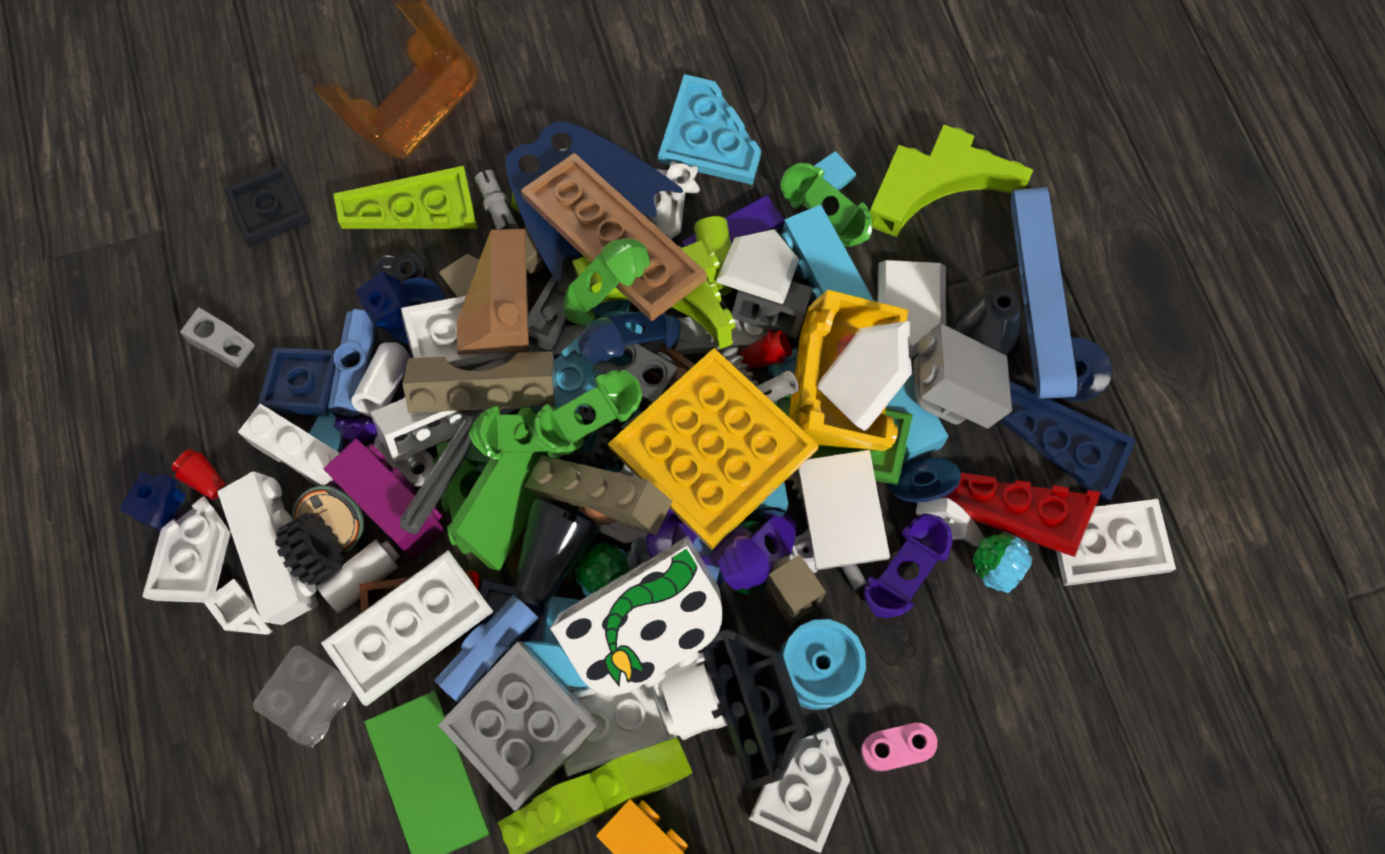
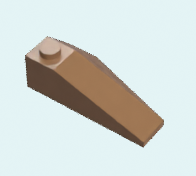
[457,229,529,355]

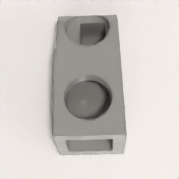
[180,307,255,368]

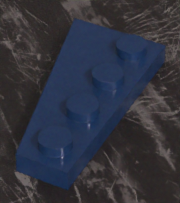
[999,381,1136,504]

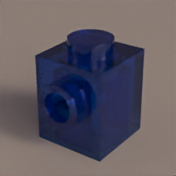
[355,271,413,332]
[119,472,186,531]

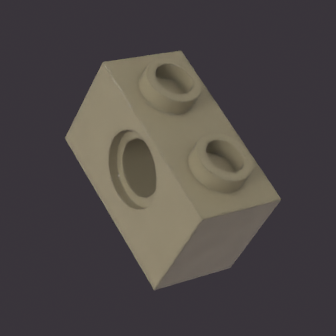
[765,554,826,626]

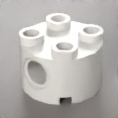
[654,652,727,740]

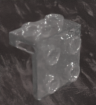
[253,646,353,748]

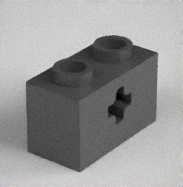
[732,281,813,338]

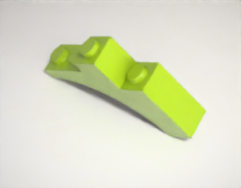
[870,125,1033,237]
[572,240,735,349]
[498,737,693,854]

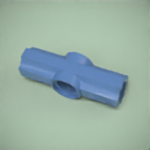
[328,309,379,417]
[434,595,538,703]

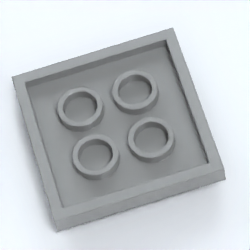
[438,642,600,811]

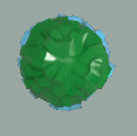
[972,534,1032,593]
[575,542,631,596]

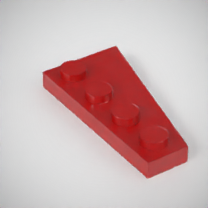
[939,473,1101,557]

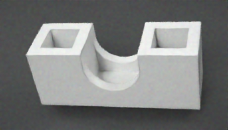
[238,404,342,490]

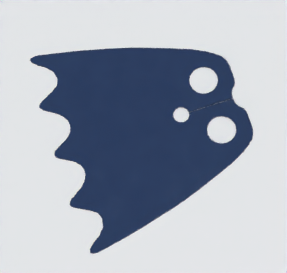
[505,121,683,282]

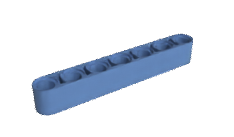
[1011,187,1077,399]

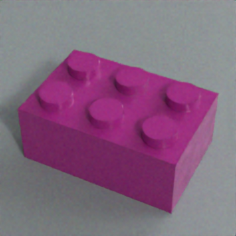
[323,438,445,561]

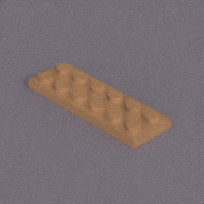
[521,153,707,321]

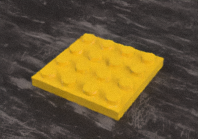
[608,348,818,550]

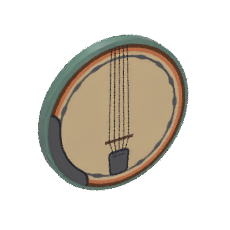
[292,486,364,554]

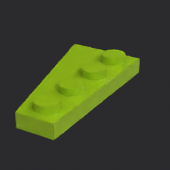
[333,166,478,229]

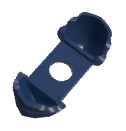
[578,312,681,364]

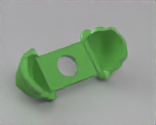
[780,163,872,247]
[563,238,650,327]
[533,370,642,453]
[469,406,585,460]

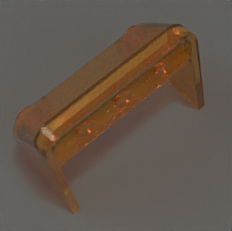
[314,0,479,158]

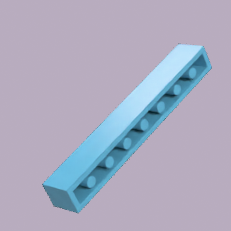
[780,205,949,463]

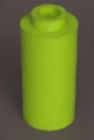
[694,216,733,296]

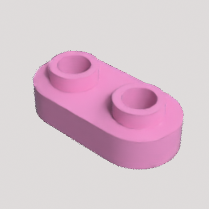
[861,723,937,772]

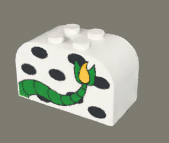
[550,536,722,695]

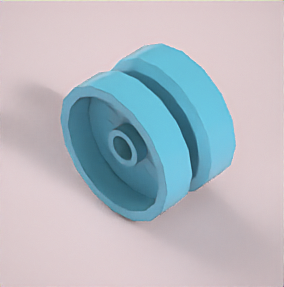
[779,619,866,710]

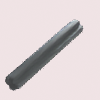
[400,416,476,534]

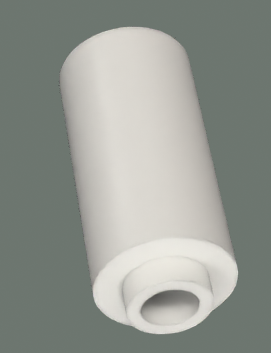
[351,342,410,417]
[316,539,400,614]

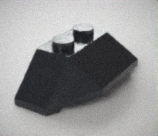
[702,629,808,790]

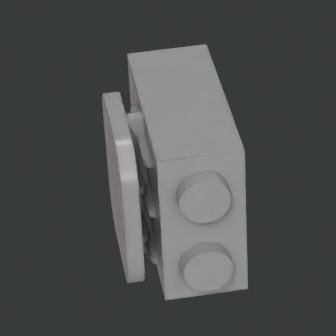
[913,324,1012,429]

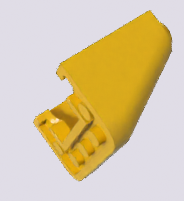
[788,289,908,451]

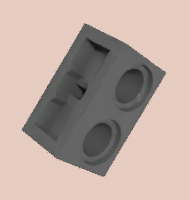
[593,343,678,408]

